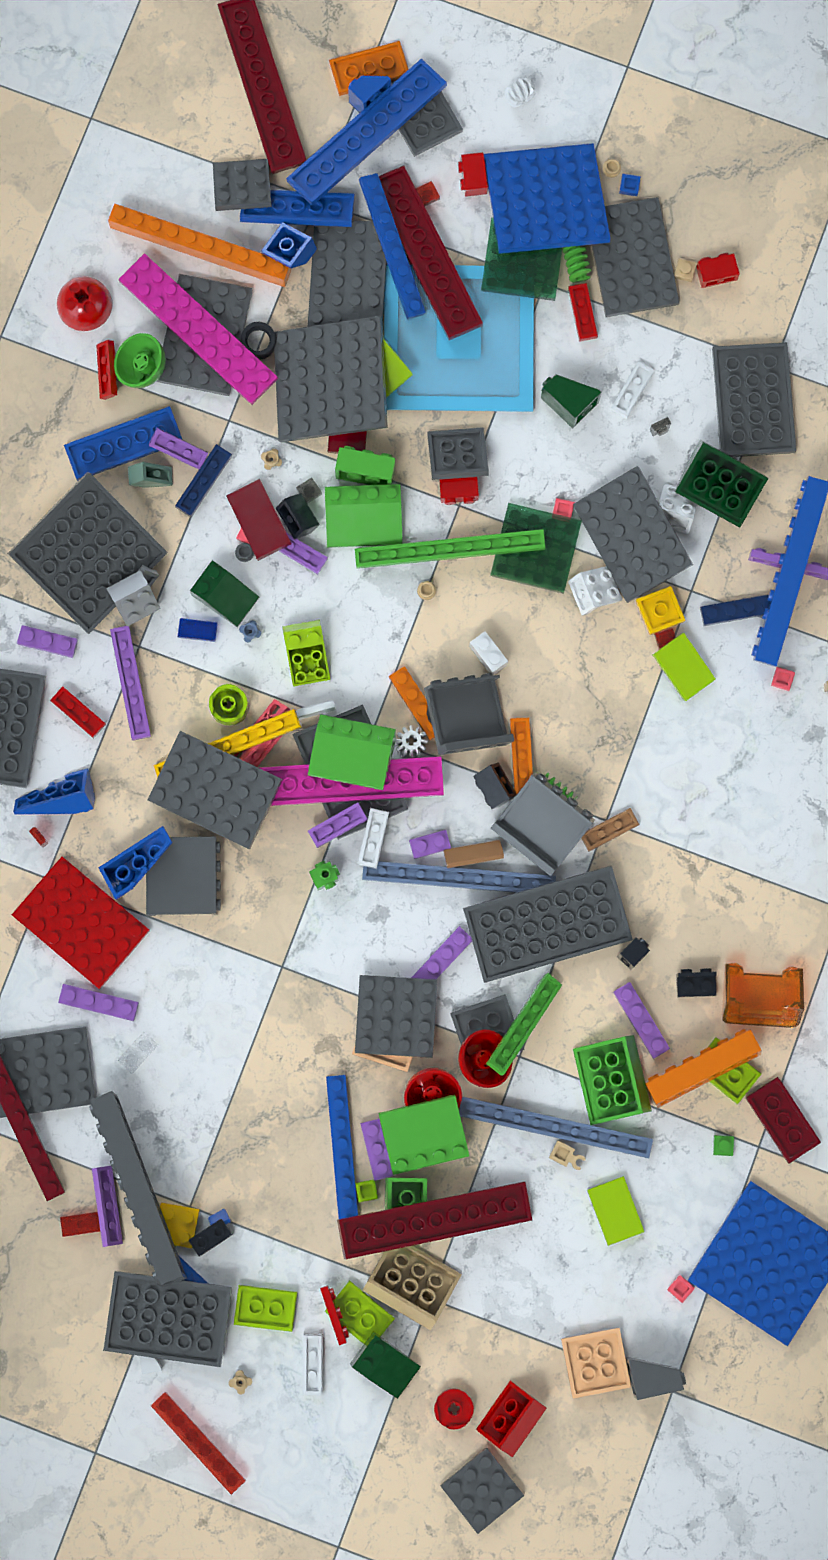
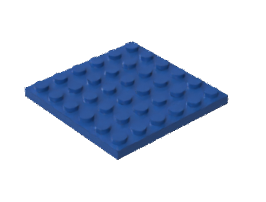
[484,143,610,254]
[687,1181,828,1346]

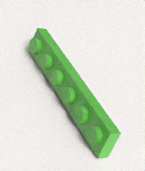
[486,973,562,1075]

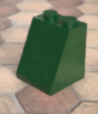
[541,374,602,429]

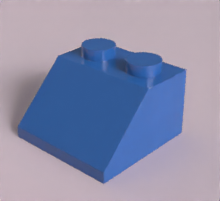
[348,76,391,113]
[261,222,317,269]

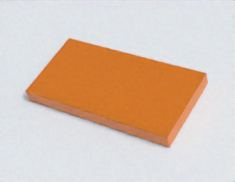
[329,41,409,96]

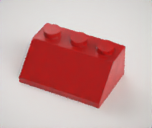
[476,1381,547,1457]

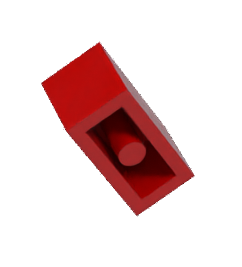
[458,152,488,197]
[696,253,740,288]
[439,477,479,505]

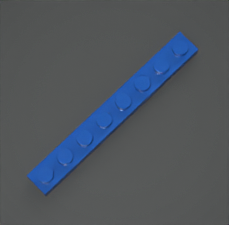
[359,173,426,319]
[326,1075,358,1219]

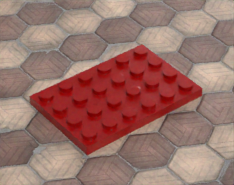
[11,856,150,990]

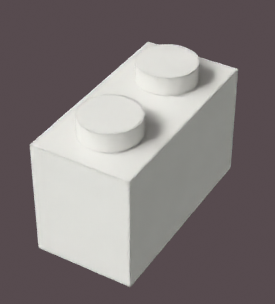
[469,631,508,676]

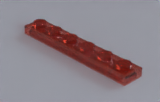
[151,1391,246,1495]

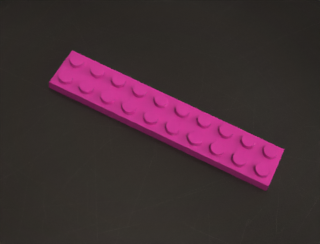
[118,253,278,405]
[260,757,444,806]

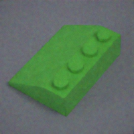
[325,484,403,548]
[308,714,396,790]
[573,1035,652,1125]
[378,1094,469,1175]

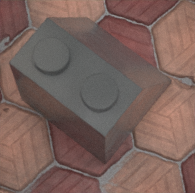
[625,1357,686,1400]

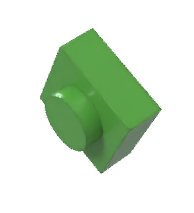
[713,1135,734,1156]

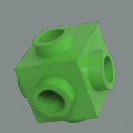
[309,861,340,890]

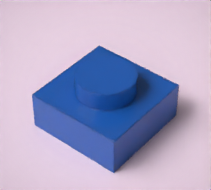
[619,174,641,197]

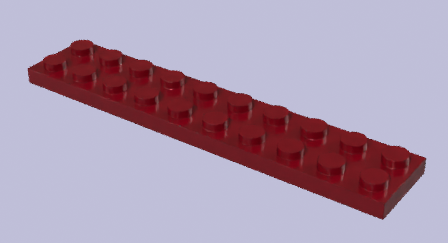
[217,0,306,174]
[379,166,483,340]
[337,1182,533,1260]

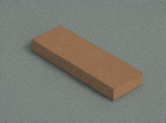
[581,808,640,852]
[443,840,504,868]

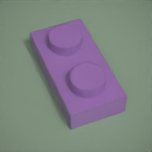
[409,830,451,859]

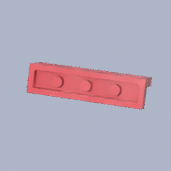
[233,699,290,767]

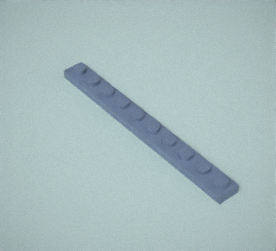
[362,861,556,893]
[459,1097,653,1159]

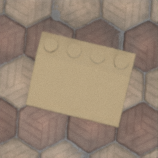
[362,1246,462,1331]

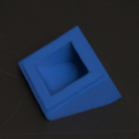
[208,1209,232,1225]

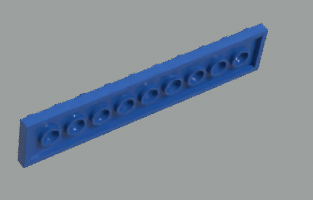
[286,59,447,206]

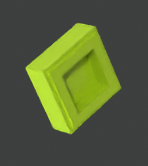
[355,1180,378,1202]

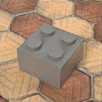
[106,571,161,627]

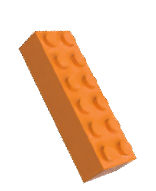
[645,1029,762,1108]

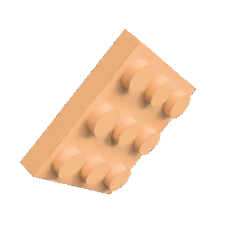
[561,1328,631,1399]

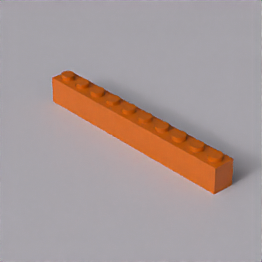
[108,203,291,287]

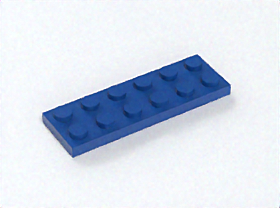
[240,190,355,227]
[64,406,183,481]

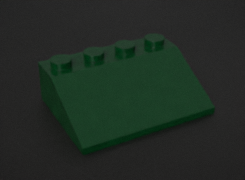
[674,440,769,528]

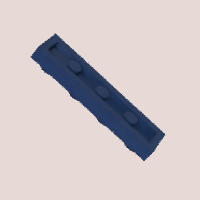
[175,444,232,517]
[700,594,770,626]

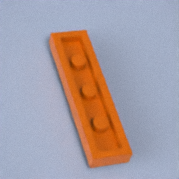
[389,666,435,741]
[510,717,533,794]

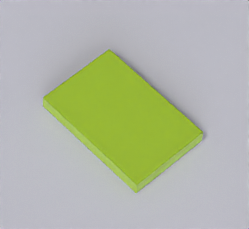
[652,633,716,701]
[707,1037,761,1104]
[587,1176,645,1246]
[324,1280,395,1344]
[233,1285,297,1332]

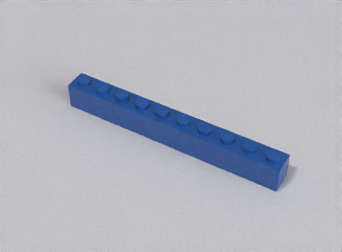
[751,476,828,667]

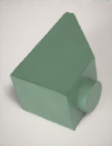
[128,462,173,488]

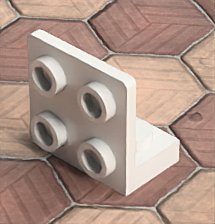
[659,483,697,534]
[568,566,622,615]

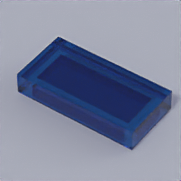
[177,618,218,642]

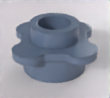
[239,620,261,643]

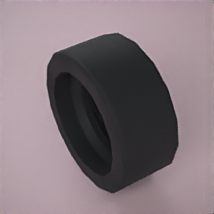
[240,322,276,360]

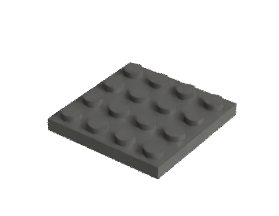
[355,975,437,1058]

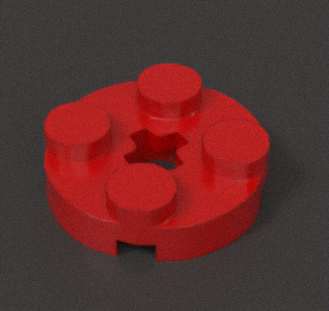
[434,1388,474,1430]

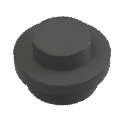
[235,543,254,562]

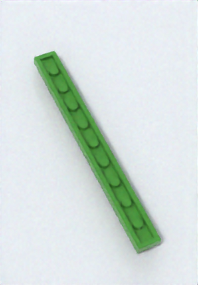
[355,529,545,569]

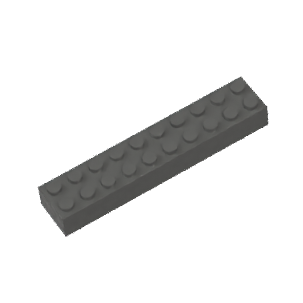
[89,1091,187,1287]

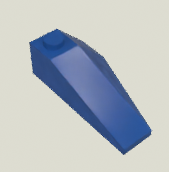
[13,768,95,815]
[98,826,173,900]

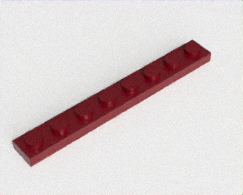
[0,1055,65,1201]

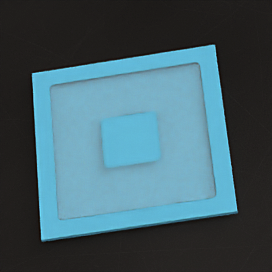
[384,264,534,412]

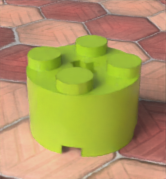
[209,684,248,726]

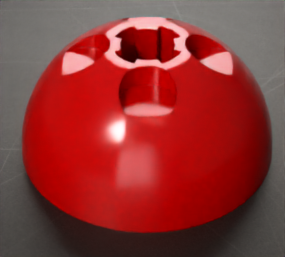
[57,276,112,331]
[458,1030,513,1088]
[404,1068,462,1108]

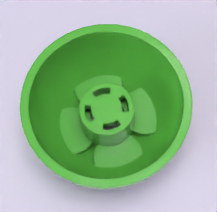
[114,333,166,388]

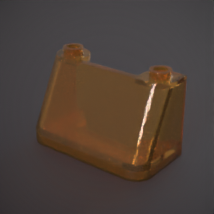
[722,963,804,1028]

